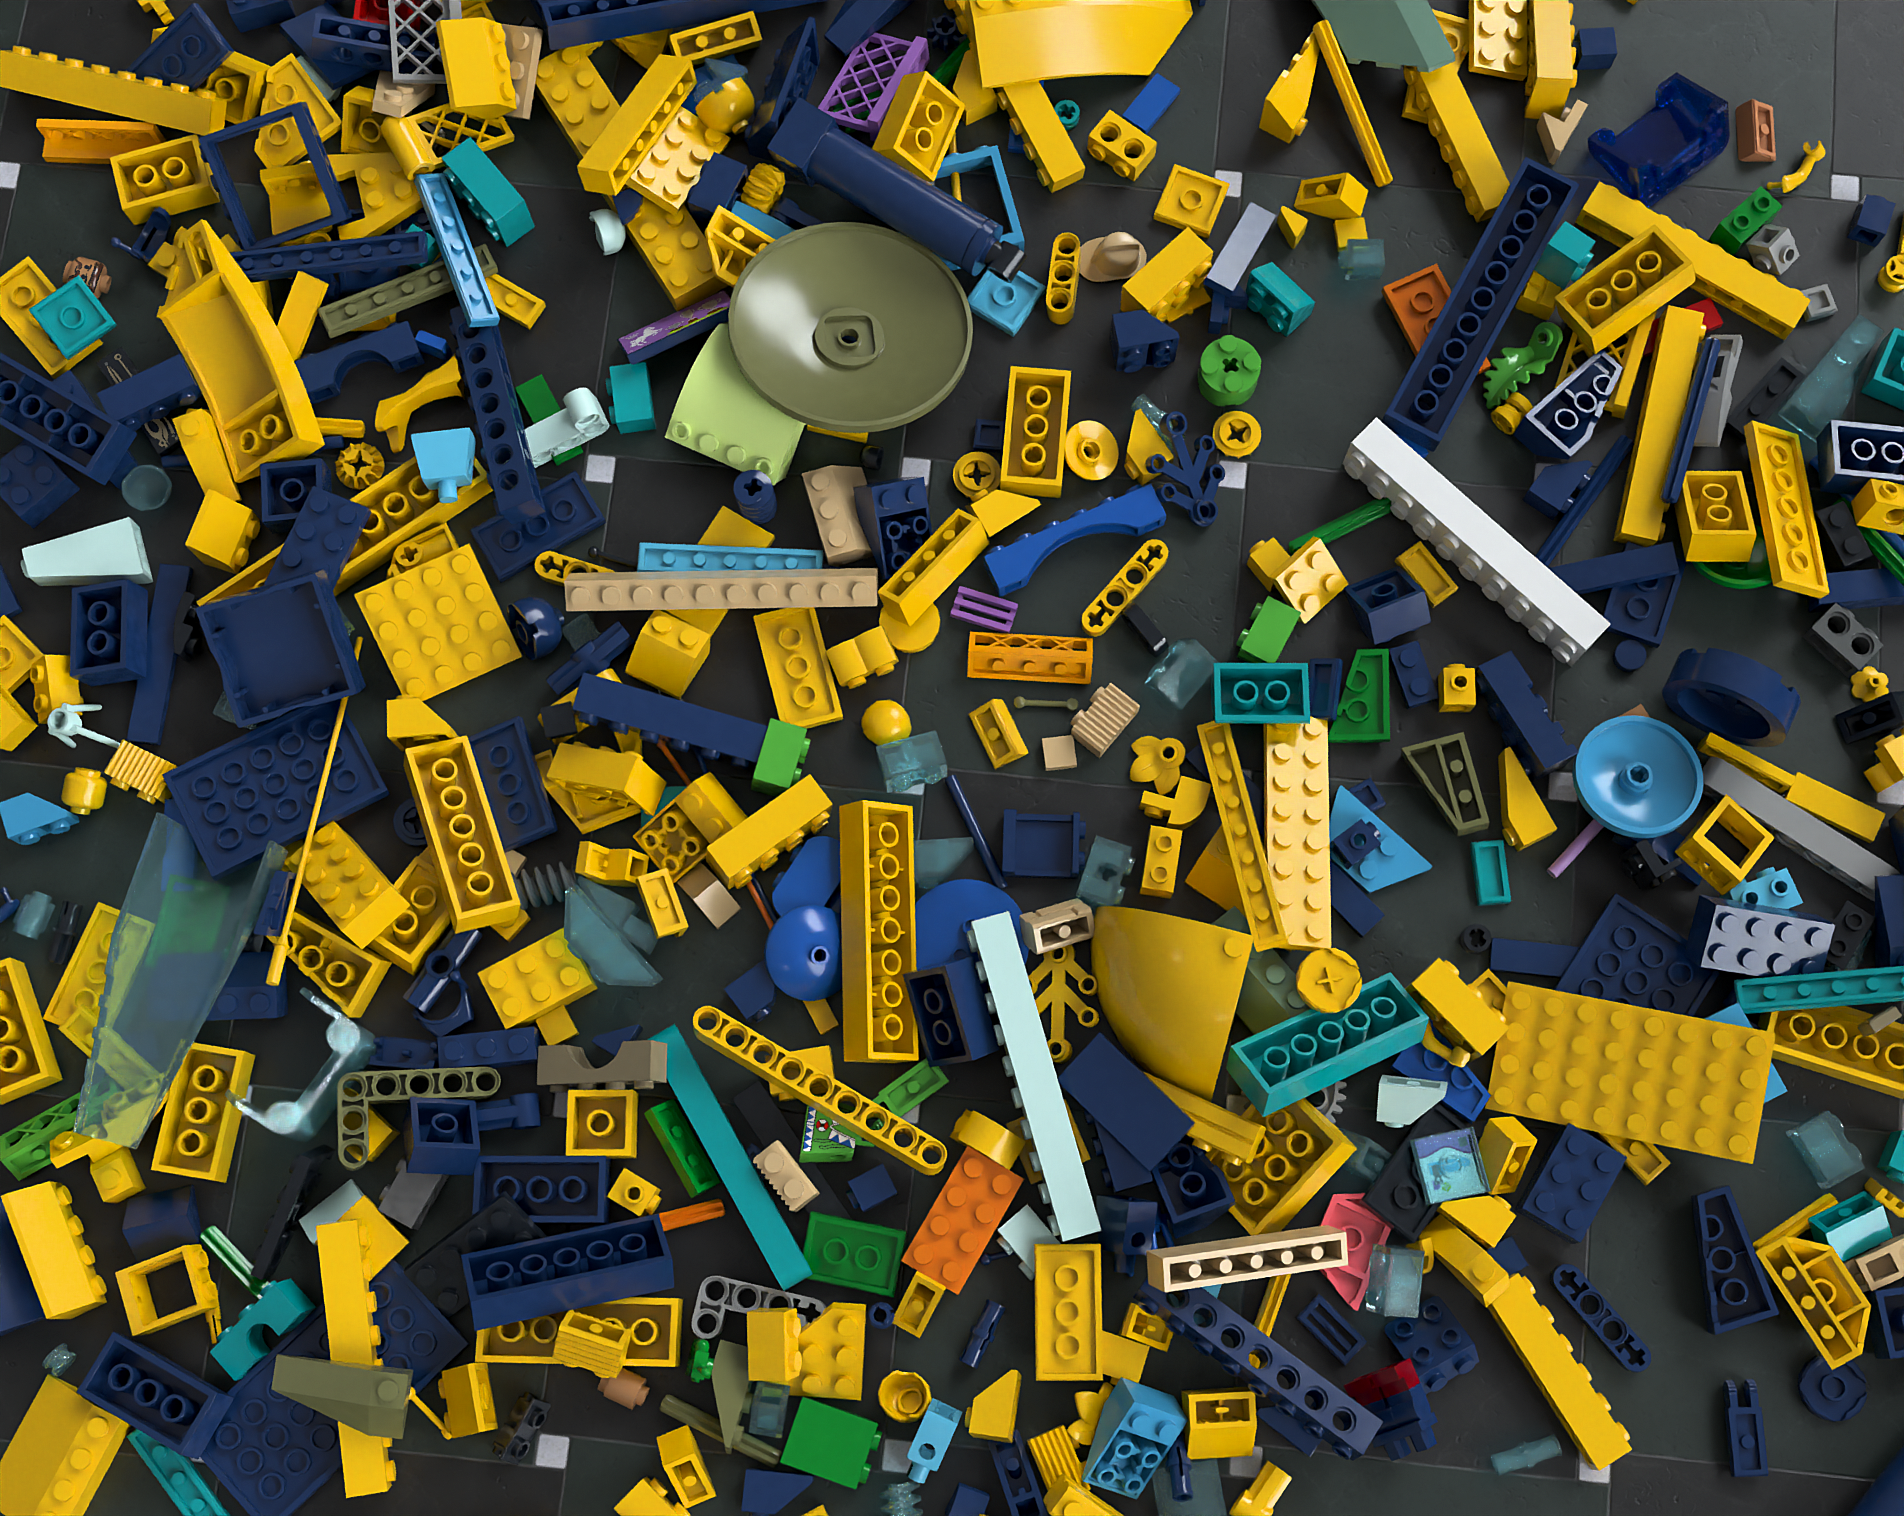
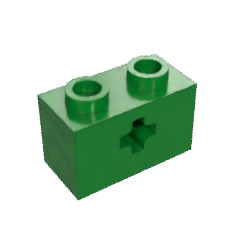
[1709,186,1783,256]

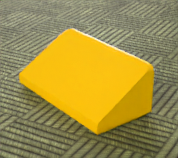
[969,699,1028,769]

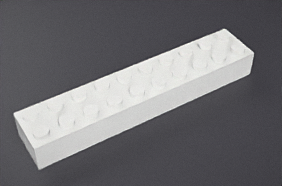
[1342,417,1611,667]

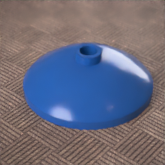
[764,905,843,1001]

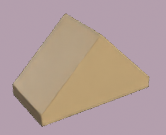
[677,862,742,929]

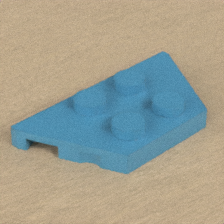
[1329,785,1433,894]

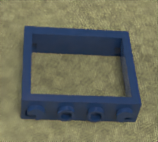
[198,102,352,251]

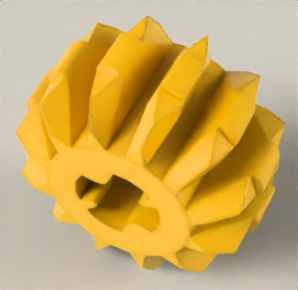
[741,163,785,215]

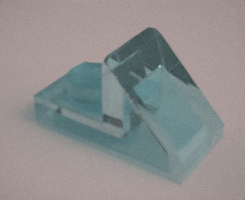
[693,58,749,106]

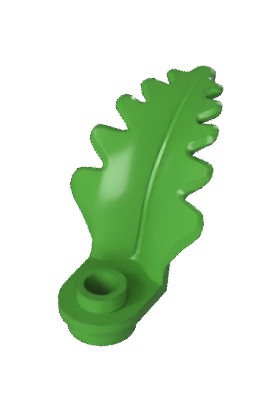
[1483,322,1563,409]

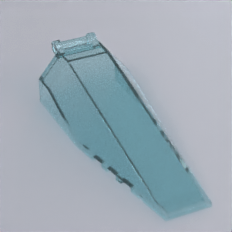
[73,812,288,1149]

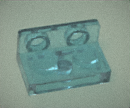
[1145,638,1219,710]

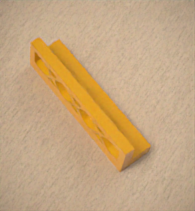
[36,119,165,164]
[967,631,1093,684]

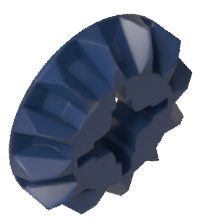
[393,798,427,847]

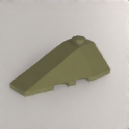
[271,1354,413,1439]

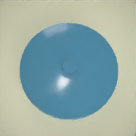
[1572,715,1703,838]

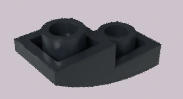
[173,591,203,663]

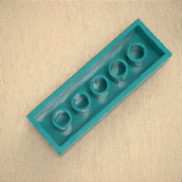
[1226,972,1429,1117]

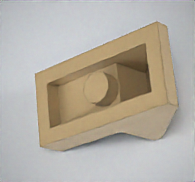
[1537,99,1588,165]

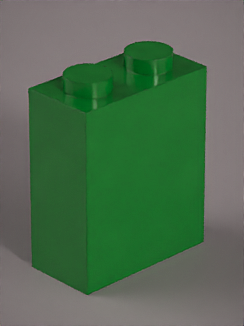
[780,1396,883,1490]

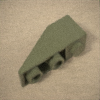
[711,1339,754,1454]

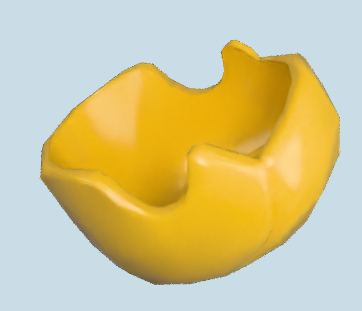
[861,700,912,750]
[878,1370,932,1423]

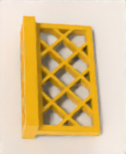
[1555,310,1657,419]

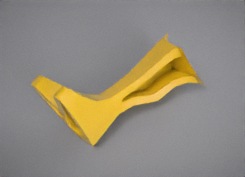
[375,354,464,454]

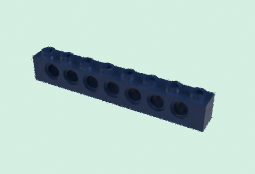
[449,306,546,525]
[1133,1275,1383,1461]

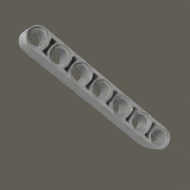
[1702,756,1900,901]

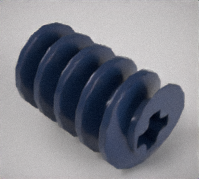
[733,470,777,525]

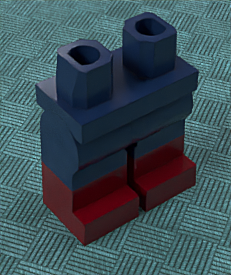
[1343,1358,1438,1462]

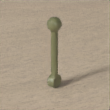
[1014,696,1078,712]

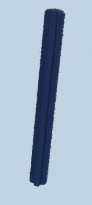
[1660,337,1721,504]
[1535,435,1634,567]

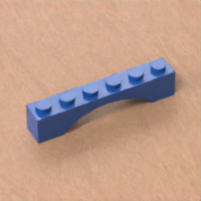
[984,484,1167,597]

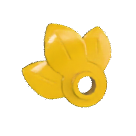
[1130,736,1186,796]
[1067,1382,1114,1445]

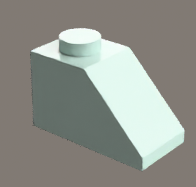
[1377,1075,1448,1128]

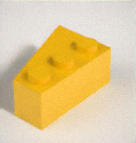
[546,742,667,816]

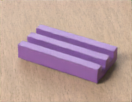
[950,586,1018,634]

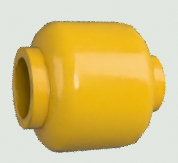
[61,767,107,815]

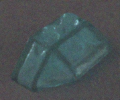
[564,885,663,987]

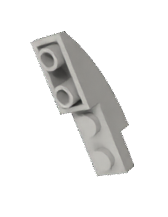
[1693,335,1743,447]

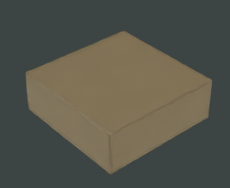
[1857,1006,1902,1037]

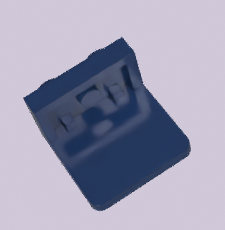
[1384,1296,1479,1395]

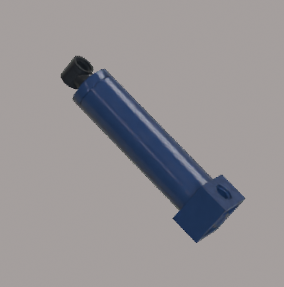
[767,97,1027,283]

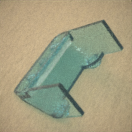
[224,987,376,1142]

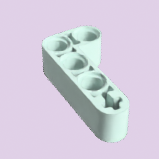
[505,388,609,468]

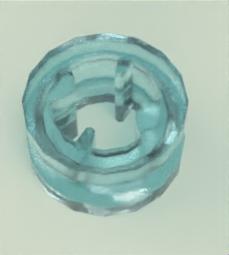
[42,1343,77,1377]

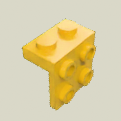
[260,161,332,236]

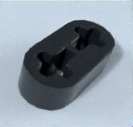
[1121,603,1169,657]

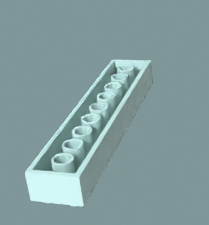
[966,911,1101,1241]

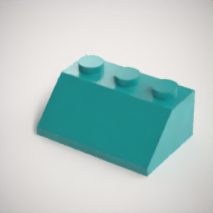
[1210,663,1310,724]

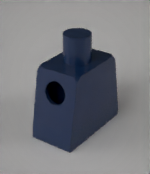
[1097,1195,1157,1273]

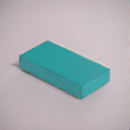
[1470,840,1511,906]

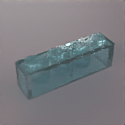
[1777,314,1885,443]

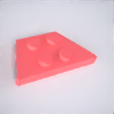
[1319,1193,1391,1311]

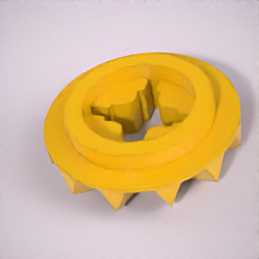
[1212,411,1261,459]
[335,442,384,490]
[953,452,1001,498]

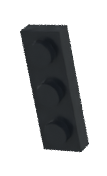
[1725,357,1805,444]

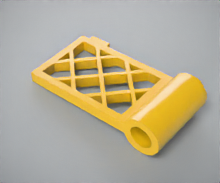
[380,102,515,181]

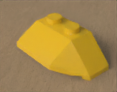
[704,205,775,288]
[1755,1235,1871,1370]

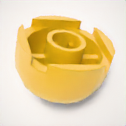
[695,77,755,135]

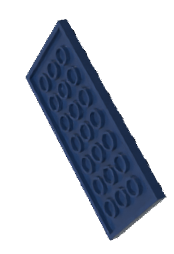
[200,1258,471,1516]

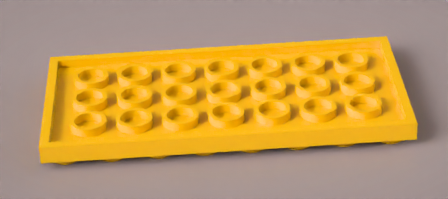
[1485,981,1776,1164]

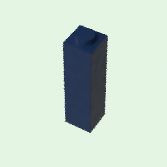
[1806,568,1904,613]

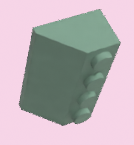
[1211,906,1311,1035]

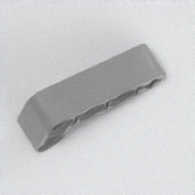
[692,1276,826,1339]

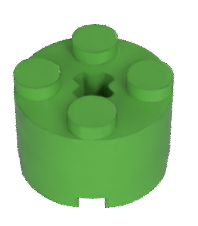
[1197,335,1261,407]

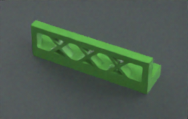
[0,1076,122,1181]

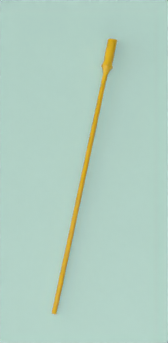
[265,637,363,986]

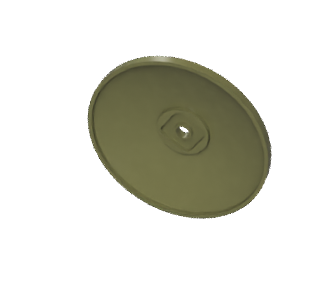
[728,222,973,433]

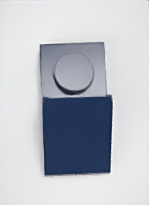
[1207,284,1249,334]
[592,1024,643,1056]

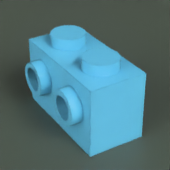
[1719,867,1803,910]

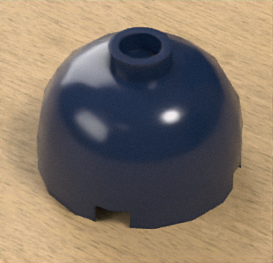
[507,597,564,660]

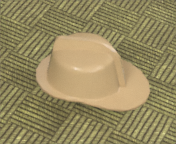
[1079,232,1147,282]

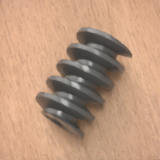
[511,859,579,910]

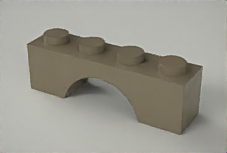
[537,1040,667,1093]

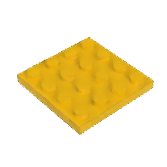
[354,543,522,701]

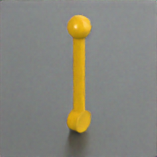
[409,1386,452,1440]

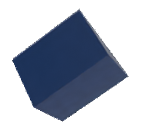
[122,1184,204,1263]

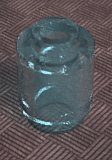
[12,891,56,939]

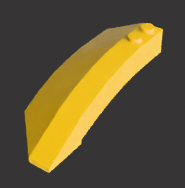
[964,0,1193,90]
[156,219,325,483]

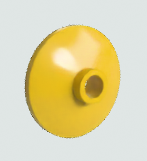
[1064,420,1119,481]

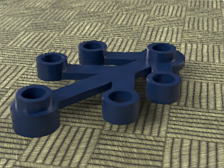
[1145,411,1225,527]

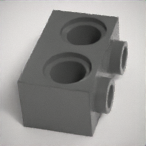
[1802,603,1883,678]

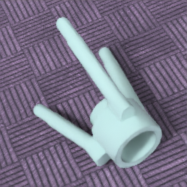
[47,703,120,748]

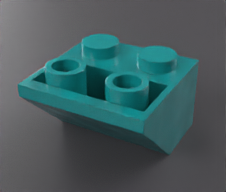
[1245,262,1315,337]

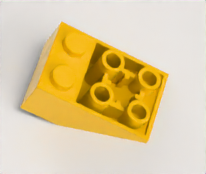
[633,772,748,884]

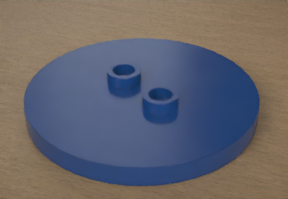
[915,879,1029,996]

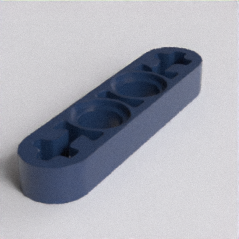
[1550,1264,1651,1372]

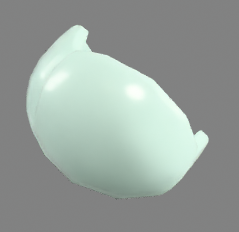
[589,209,626,255]

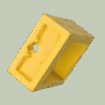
[1675,794,1775,896]
[115,1244,219,1336]

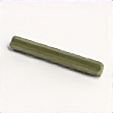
[660,1395,782,1468]

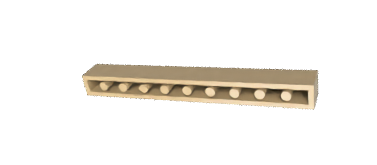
[564,568,879,611]

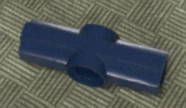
[546,620,635,698]
[402,928,483,1014]

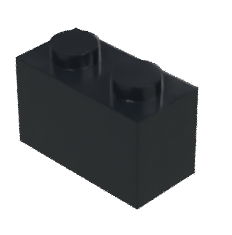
[1814,501,1873,573]

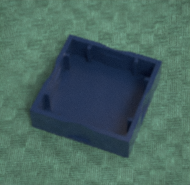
[195,568,366,728]

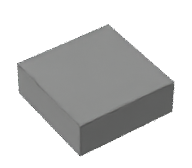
[1801,284,1838,322]

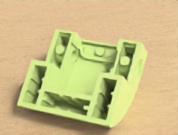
[665,322,806,485]

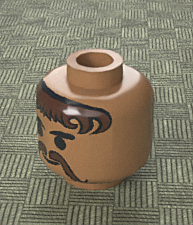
[63,257,112,299]

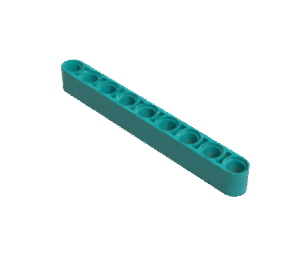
[647,1024,813,1291]

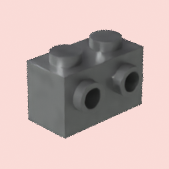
[378,1155,449,1230]

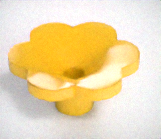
[1851,666,1889,703]

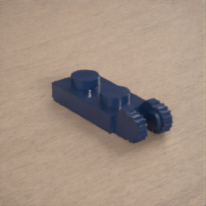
[1723,1379,1768,1477]

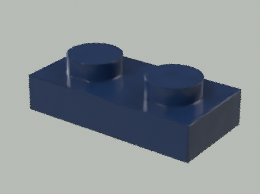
[1389,641,1439,710]

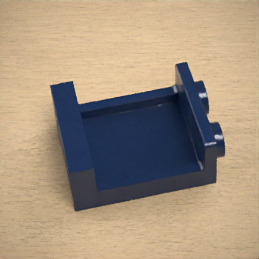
[1002,809,1086,879]

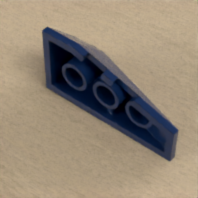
[824,0,915,57]

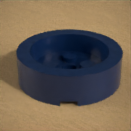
[1662,648,1801,747]

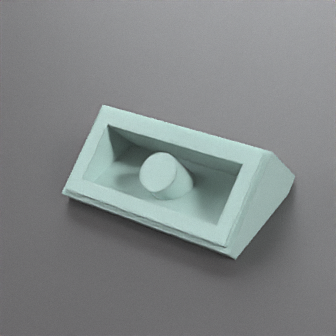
[299,1179,364,1246]

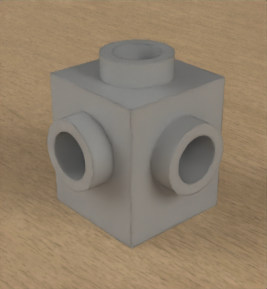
[1746,224,1800,275]

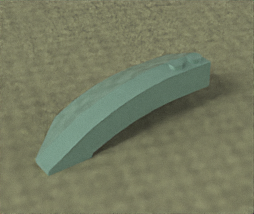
[1311,0,1455,73]

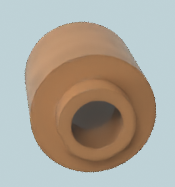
[598,1367,650,1410]

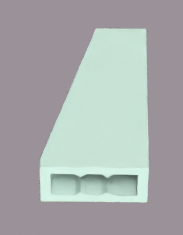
[21,517,153,586]

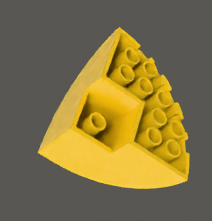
[1090,906,1254,1102]

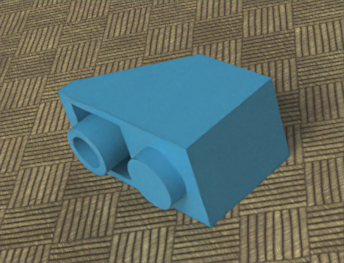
[0,793,79,845]

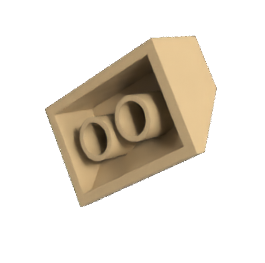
[802,465,873,567]

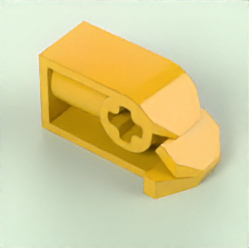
[386,523,459,580]

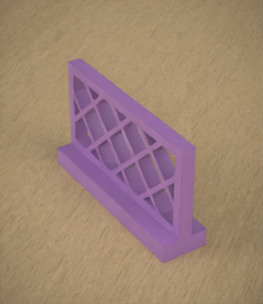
[818,32,930,141]

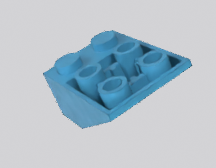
[1082,1377,1188,1499]

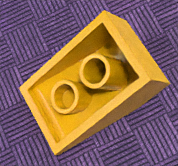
[367,856,451,976]

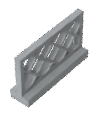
[388,0,462,84]

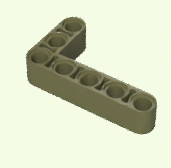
[337,1067,501,1171]

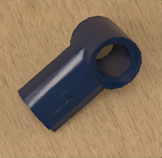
[475,1093,541,1132]

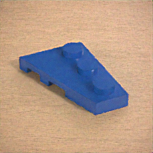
[1390,1016,1491,1124]

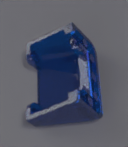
[1587,72,1730,207]

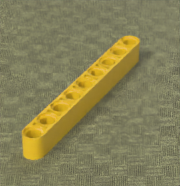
[693,1006,947,1175]

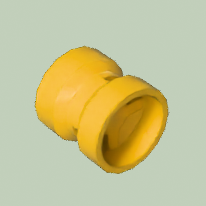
[1491,392,1533,435]

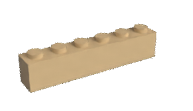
[1146,1225,1348,1292]

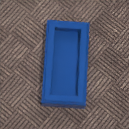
[1122,73,1180,134]

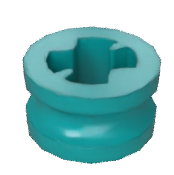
[1054,100,1080,131]

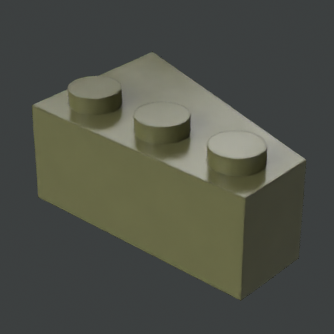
[1401,732,1490,836]

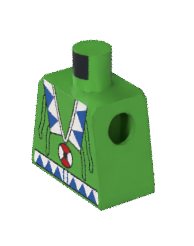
[799,1094,876,1163]

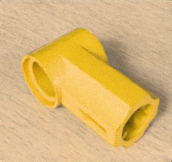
[1229,1460,1292,1516]

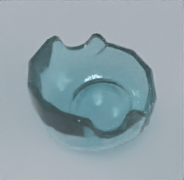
[121,464,173,511]

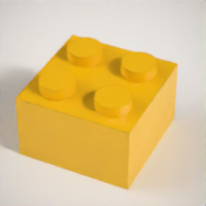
[566,1090,638,1158]

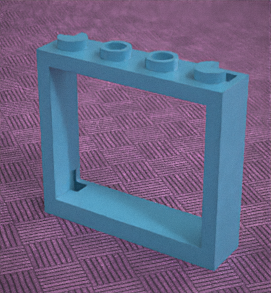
[896,145,1025,271]

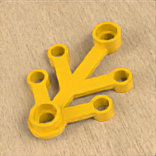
[1028,944,1099,1064]

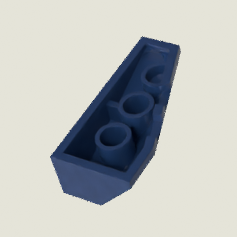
[1513,350,1623,460]
[1150,1135,1236,1238]

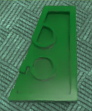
[1328,649,1390,743]

